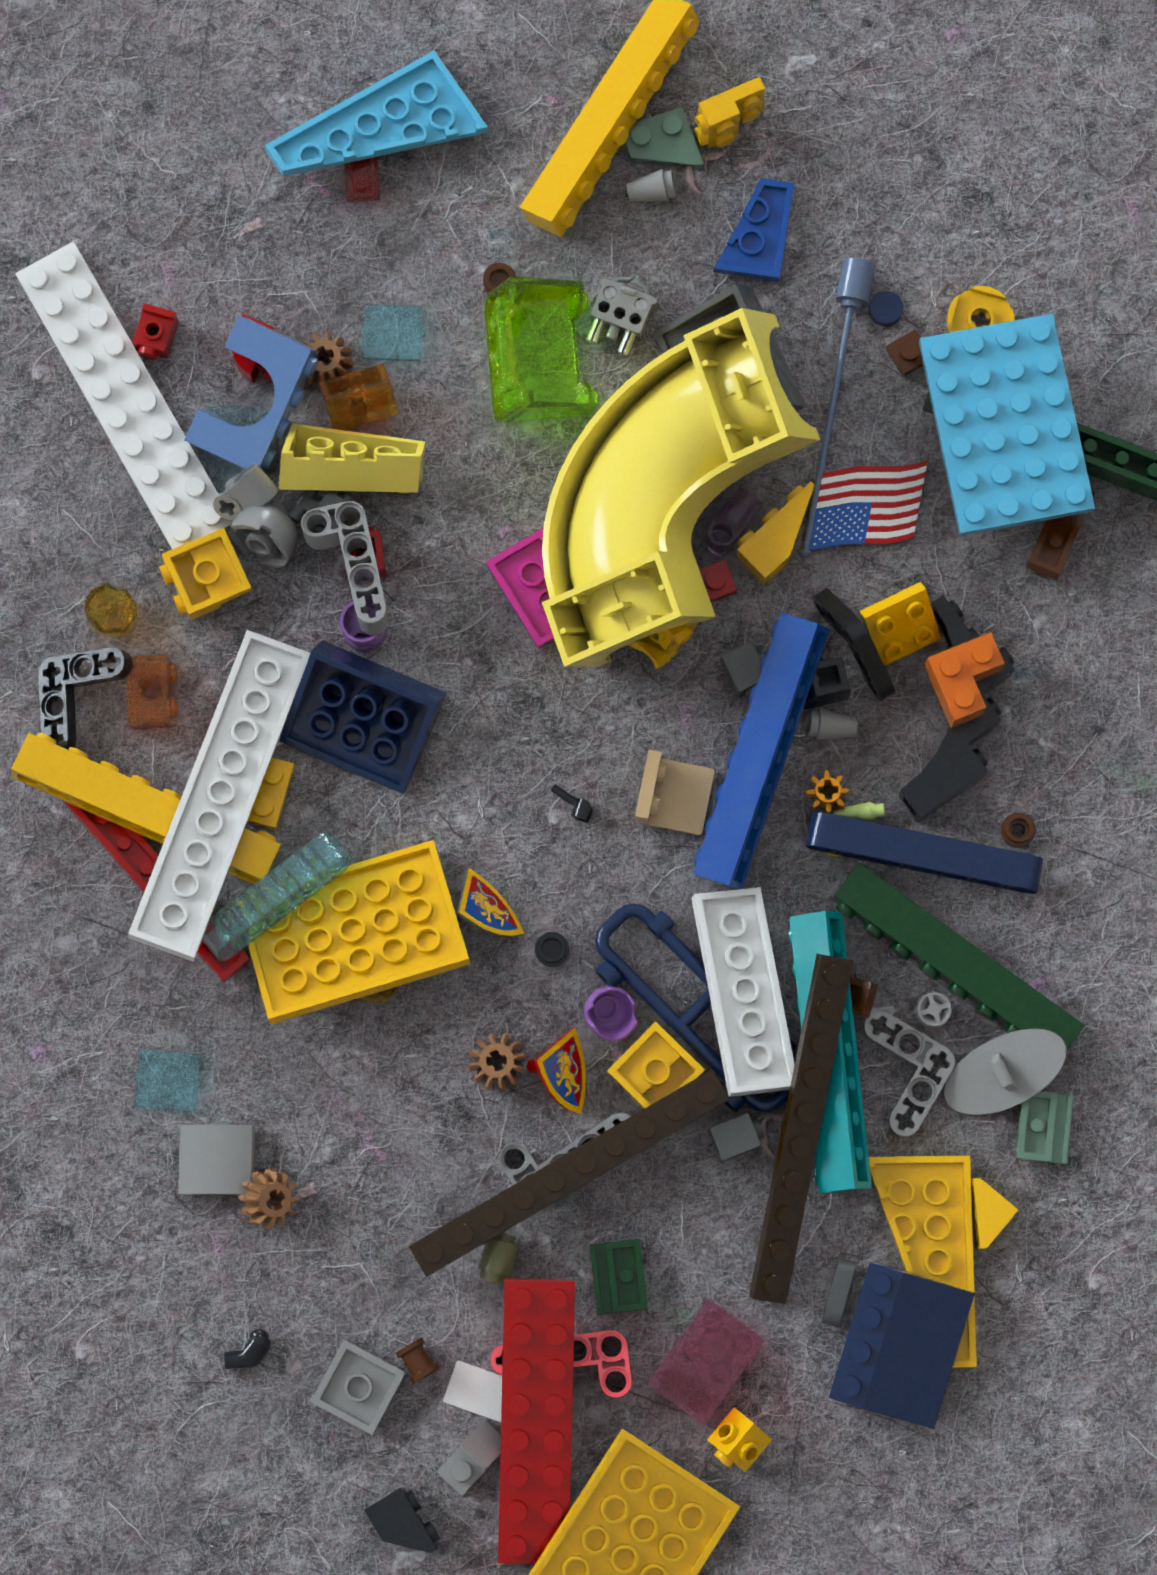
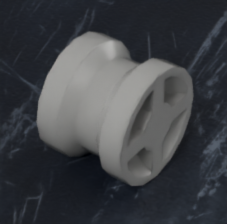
[915,992,952,1029]

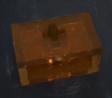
[319,363,399,430]

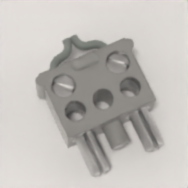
[586,273,657,356]

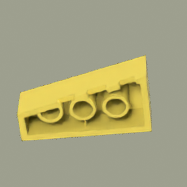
[279,423,426,493]

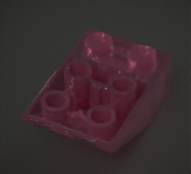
[647,1299,765,1426]

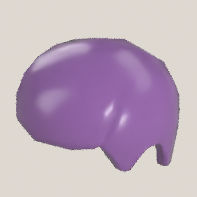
[584,986,638,1042]

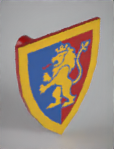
[527,1027,586,1115]

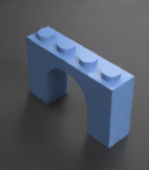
[184,316,318,472]

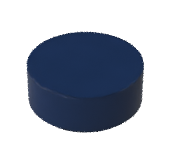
[869,291,903,327]

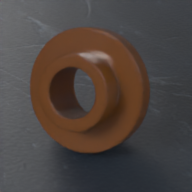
[1001,813,1036,847]

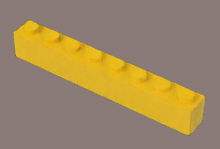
[520,0,700,237]
[11,732,281,889]

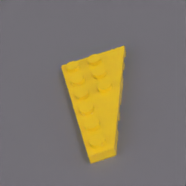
[869,1155,977,1368]

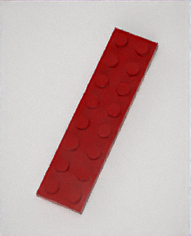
[498,1278,575,1564]

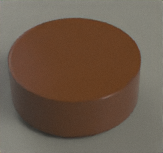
[483,263,516,299]

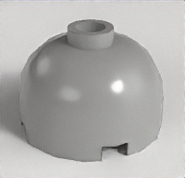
[228,504,297,568]

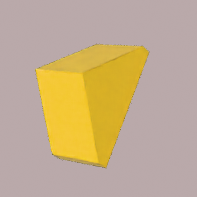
[971,1178,1018,1250]

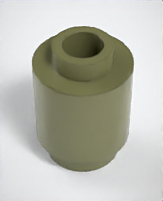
[479,1233,521,1285]

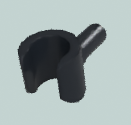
[551,784,593,823]

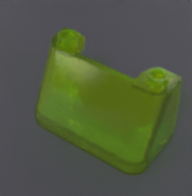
[484,277,597,422]

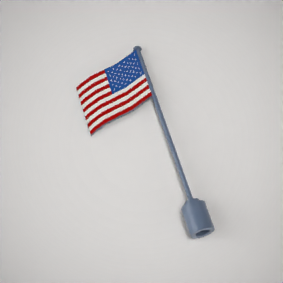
[799,258,928,558]

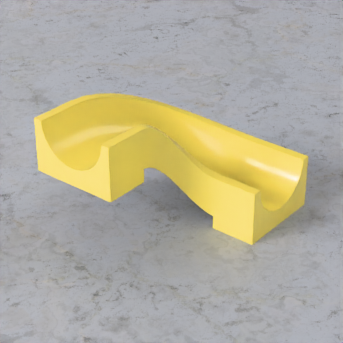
[542,308,820,667]

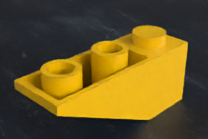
[736,482,814,585]

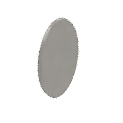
[944,1029,1067,1115]

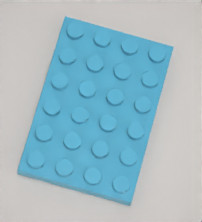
[919,313,1095,536]

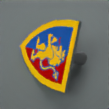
[456,867,525,938]

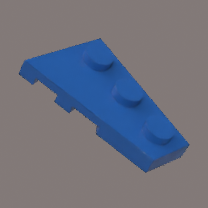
[713,178,794,282]

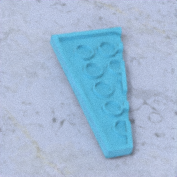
[265,50,488,177]

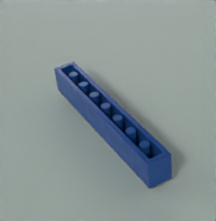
[693,612,830,889]

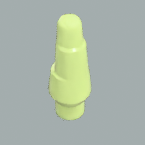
[833,802,885,821]

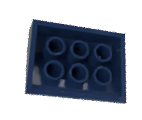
[279,640,447,794]
[829,1261,975,1429]

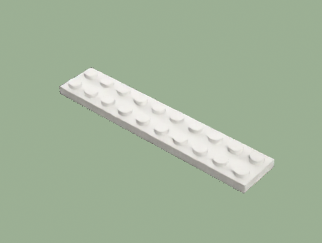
[15,241,233,549]
[127,630,310,962]

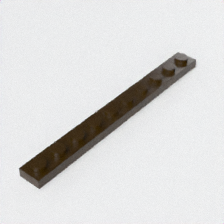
[749,953,854,1304]
[409,1069,730,1277]

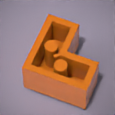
[924,632,1005,728]

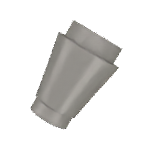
[627,169,677,203]
[805,707,858,741]

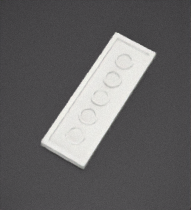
[691,887,795,1097]

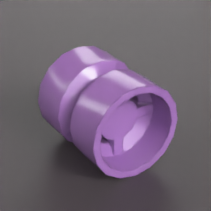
[340,601,387,652]

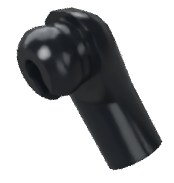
[224,1329,271,1369]

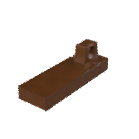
[1026,491,1095,580]

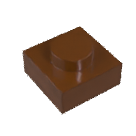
[886,330,924,377]
[850,977,878,1018]

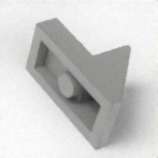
[437,1420,501,1496]

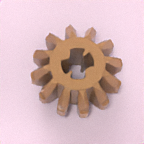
[302,331,354,390]
[468,1033,526,1092]
[238,1169,300,1229]

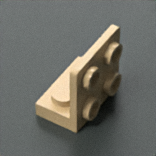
[635,750,715,836]

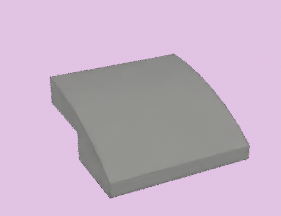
[178,1124,255,1196]

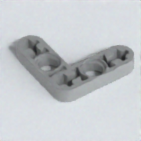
[863,1010,955,1138]

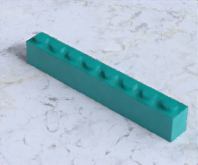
[788,911,872,1193]

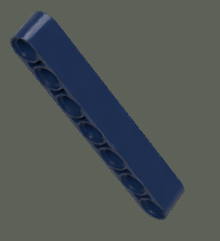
[806,812,1043,894]

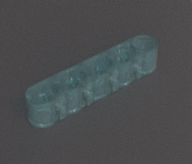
[202,832,352,961]

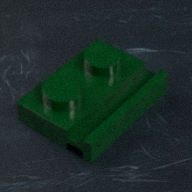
[589,1239,648,1315]

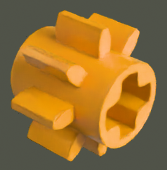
[806,770,849,813]

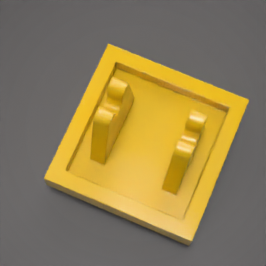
[859,582,941,666]

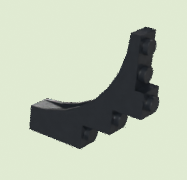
[898,595,1014,823]

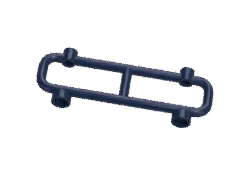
[595,903,797,1113]

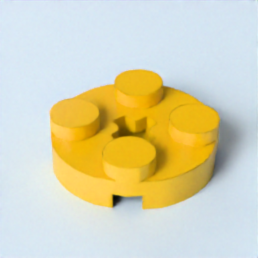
[946,286,1015,333]

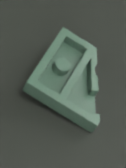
[624,107,704,169]

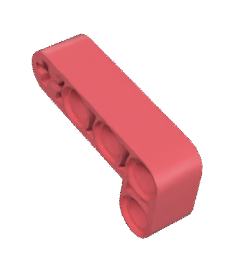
[491,1330,632,1398]

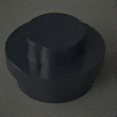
[535,932,569,967]

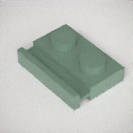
[1015,1091,1074,1165]

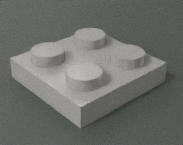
[311,1340,406,1436]

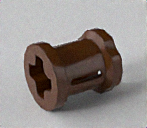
[395,1338,440,1384]

